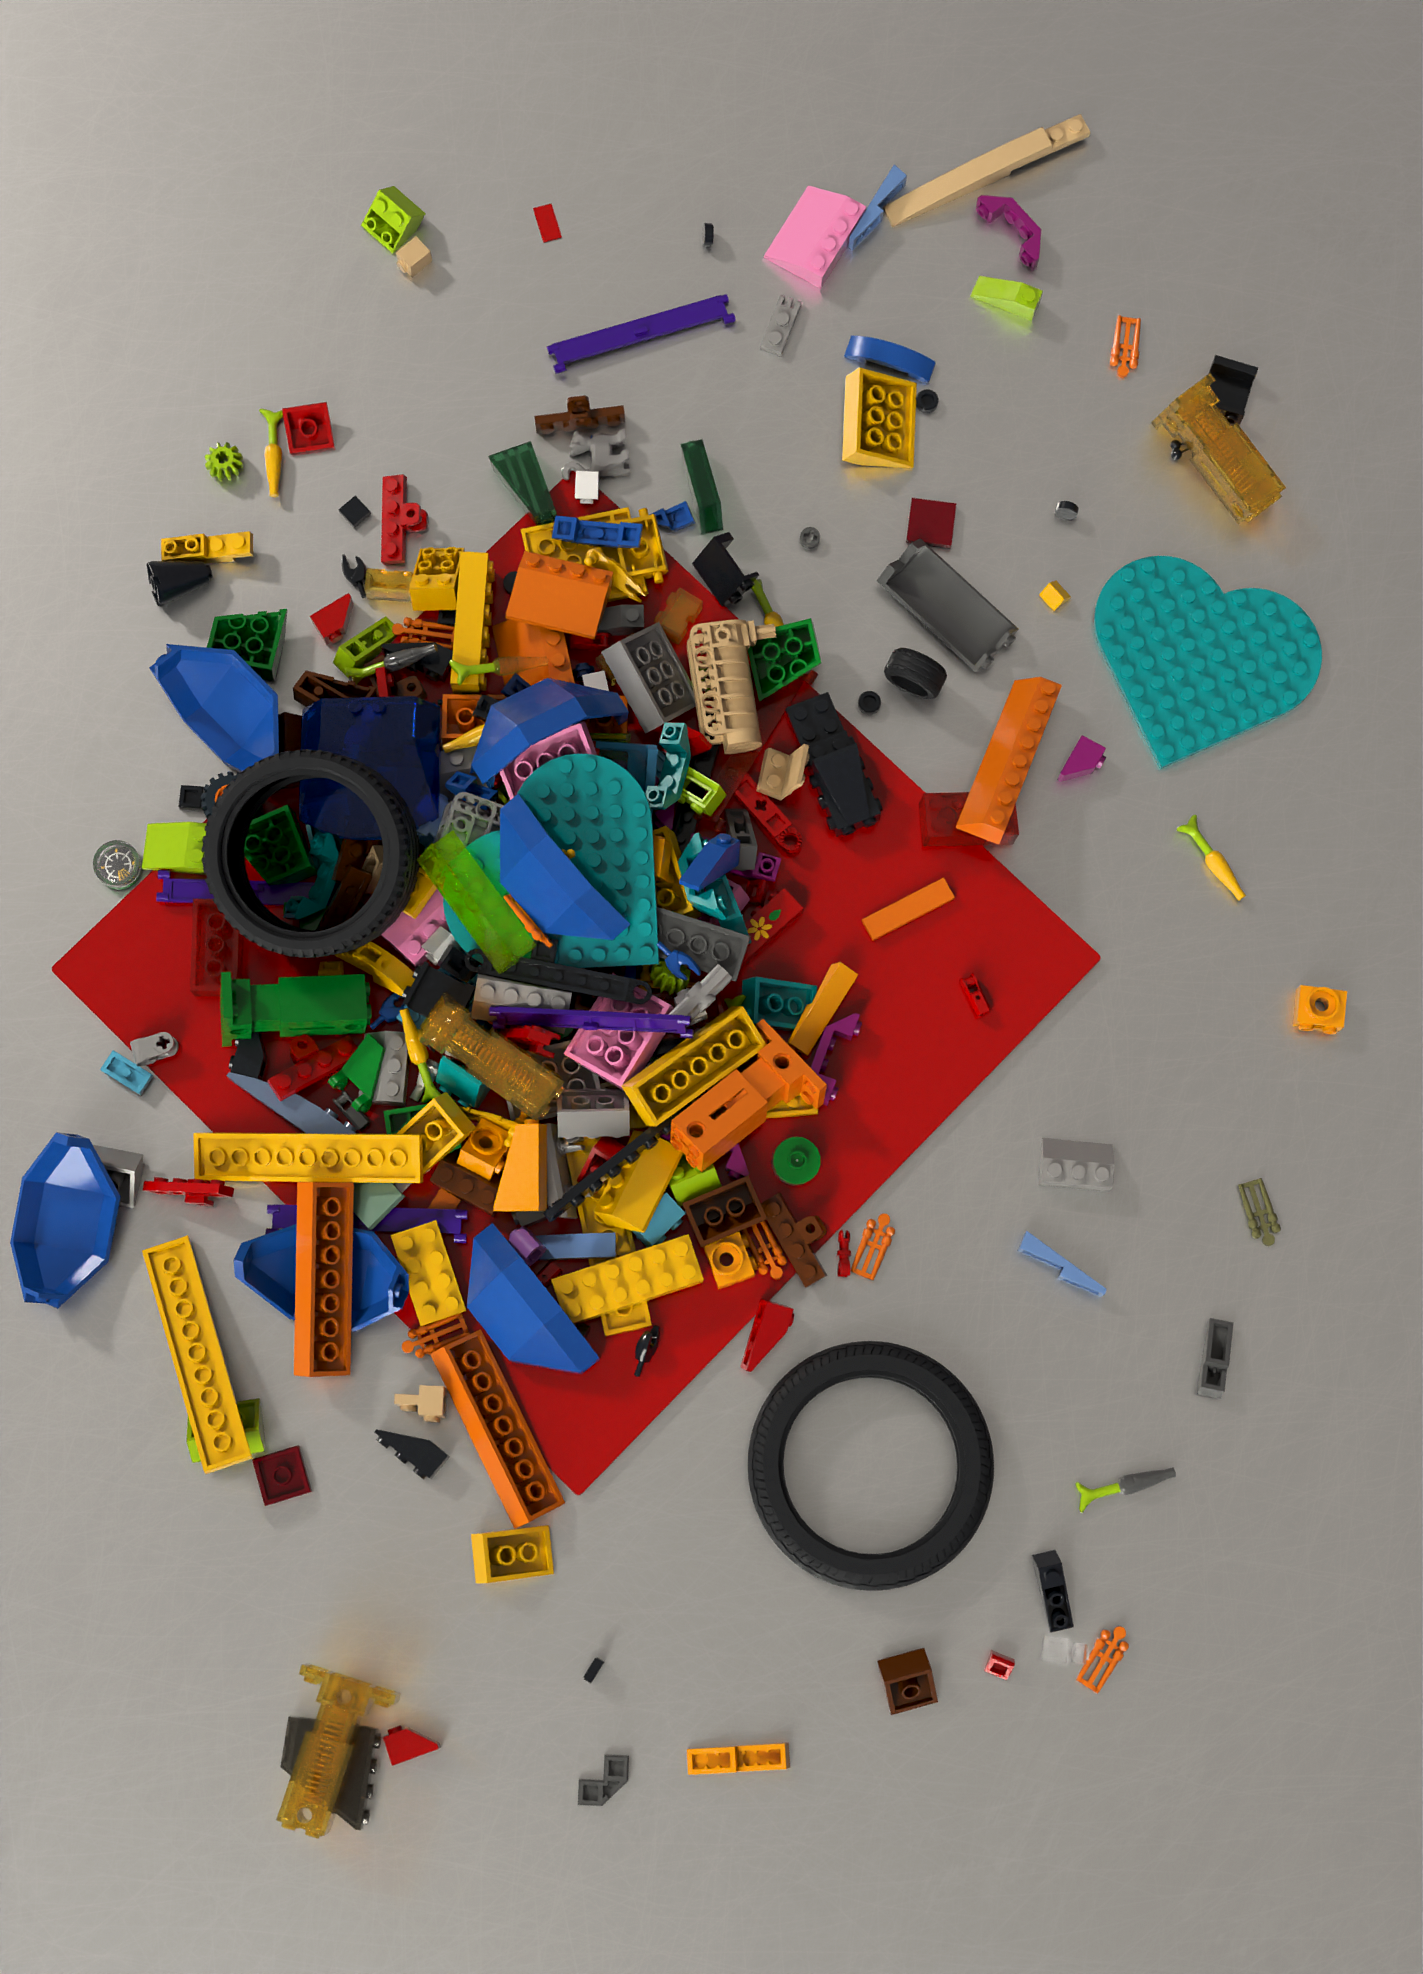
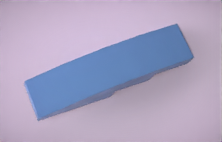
[536,1233,616,1261]

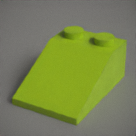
[142,822,207,875]

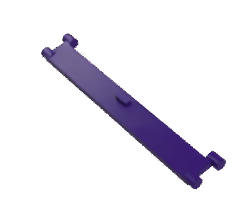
[546,294,736,374]
[156,870,340,906]
[489,1006,694,1039]
[265,1204,468,1243]

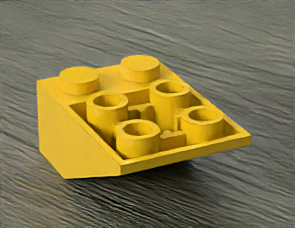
[409,547,465,611]

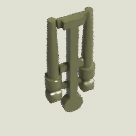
[1238,1178,1281,1246]

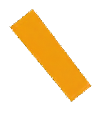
[787,962,858,1056]
[687,1742,790,1775]

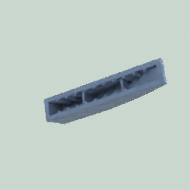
[227,1072,358,1134]

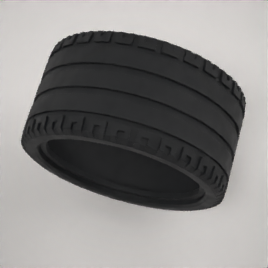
[202,749,420,958]

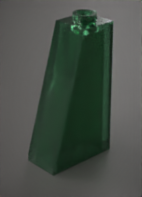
[681,439,723,535]
[488,441,557,526]

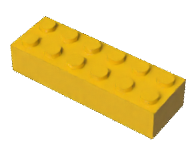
[450,551,495,694]
[621,1006,766,1127]
[551,1234,704,1325]

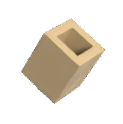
[396,236,432,277]

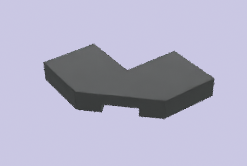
[578,1755,629,1806]

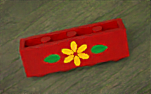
[741,888,803,968]

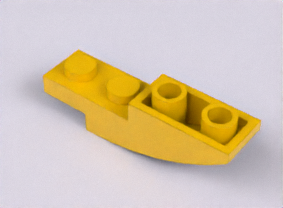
[161,531,253,563]
[335,941,415,996]

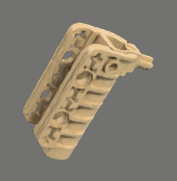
[687,619,776,754]

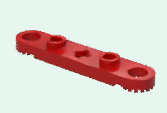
[719,761,802,853]

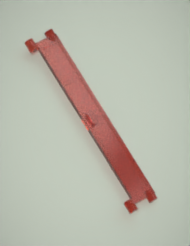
[693,670,818,832]

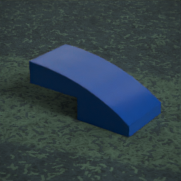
[445,771,498,811]

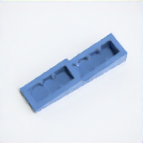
[848,165,907,250]
[1017,1231,1107,1297]

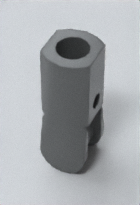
[332,1090,371,1132]

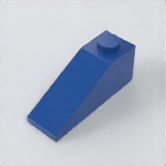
[679,833,740,891]

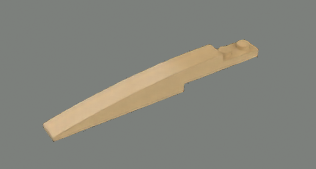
[883,114,1090,227]

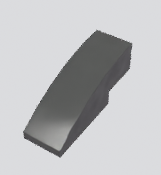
[1197,1318,1233,1399]

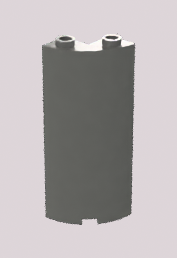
[877,538,1019,672]

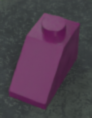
[1057,735,1106,782]

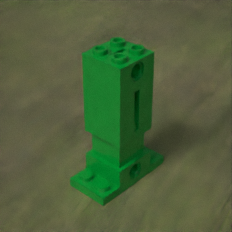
[220,972,372,1047]

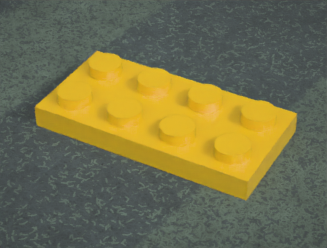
[391,1220,466,1326]

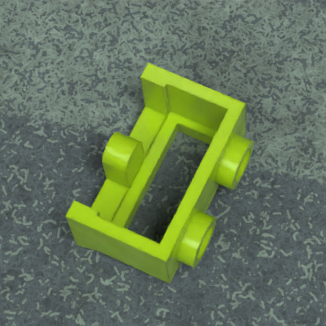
[677,766,727,817]

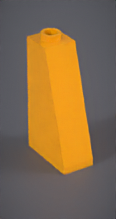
[494,1119,547,1212]

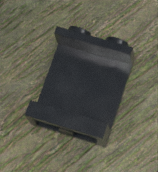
[1197,355,1258,424]
[692,532,759,606]
[401,961,476,1032]

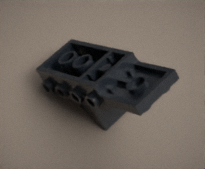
[785,692,883,837]

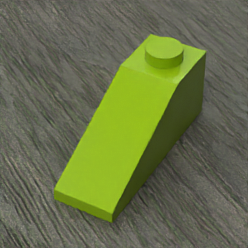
[970,276,1043,321]
[333,616,398,678]

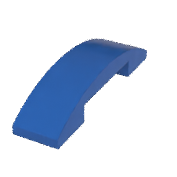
[844,336,936,384]
[552,516,643,548]

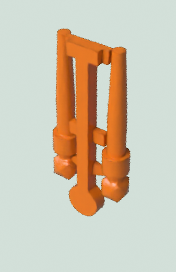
[1110,315,1141,378]
[392,617,455,650]
[503,894,553,948]
[850,1213,895,1280]
[741,1221,787,1279]
[402,1313,470,1358]
[1076,1626,1129,1693]

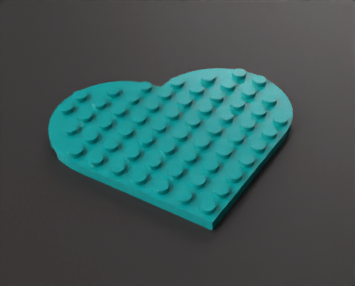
[1094,556,1322,769]
[443,754,660,968]

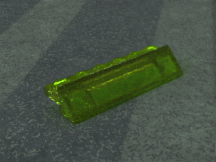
[417,830,537,975]

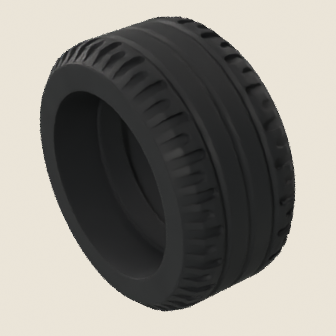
[884,648,947,699]

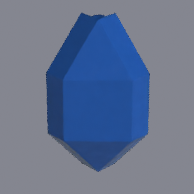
[149,644,279,772]
[470,678,629,789]
[500,794,631,940]
[10,1132,121,1309]
[467,1223,600,1374]
[234,1224,409,1332]

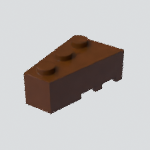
[293,671,377,732]

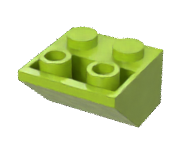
[361,186,426,253]
[668,1153,722,1207]

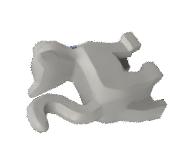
[561,429,631,480]

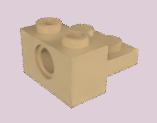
[394,1385,448,1423]

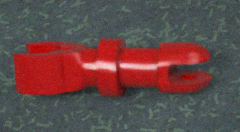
[837,1230,851,1277]

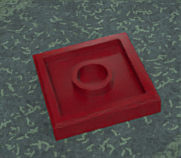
[906,498,957,548]
[252,1445,312,1506]

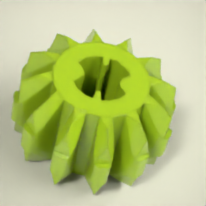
[205,442,243,481]
[650,958,691,995]

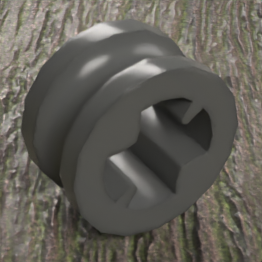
[800,527,820,549]

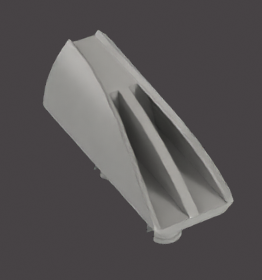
[545,1123,593,1219]

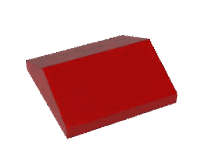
[282,402,334,454]

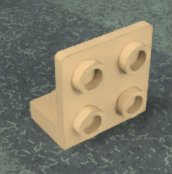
[756,744,810,801]

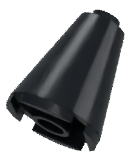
[146,561,212,606]

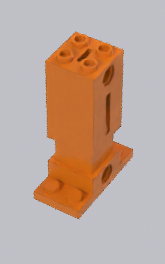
[670,1019,827,1173]

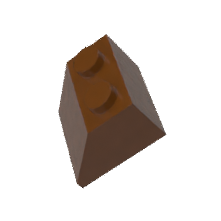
[877,1648,938,1715]

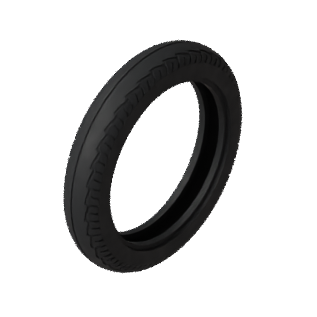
[748,1341,994,1591]

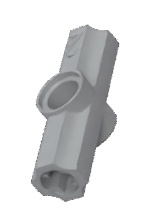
[669,964,733,1026]

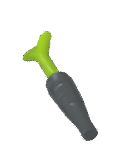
[345,643,438,685]
[1076,1467,1176,1513]

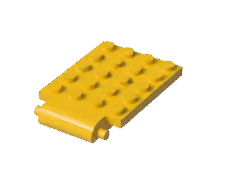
[521,507,668,602]

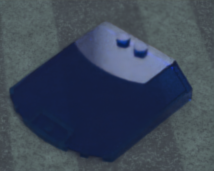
[299,696,442,840]

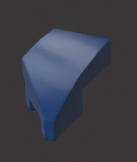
[649,501,696,532]

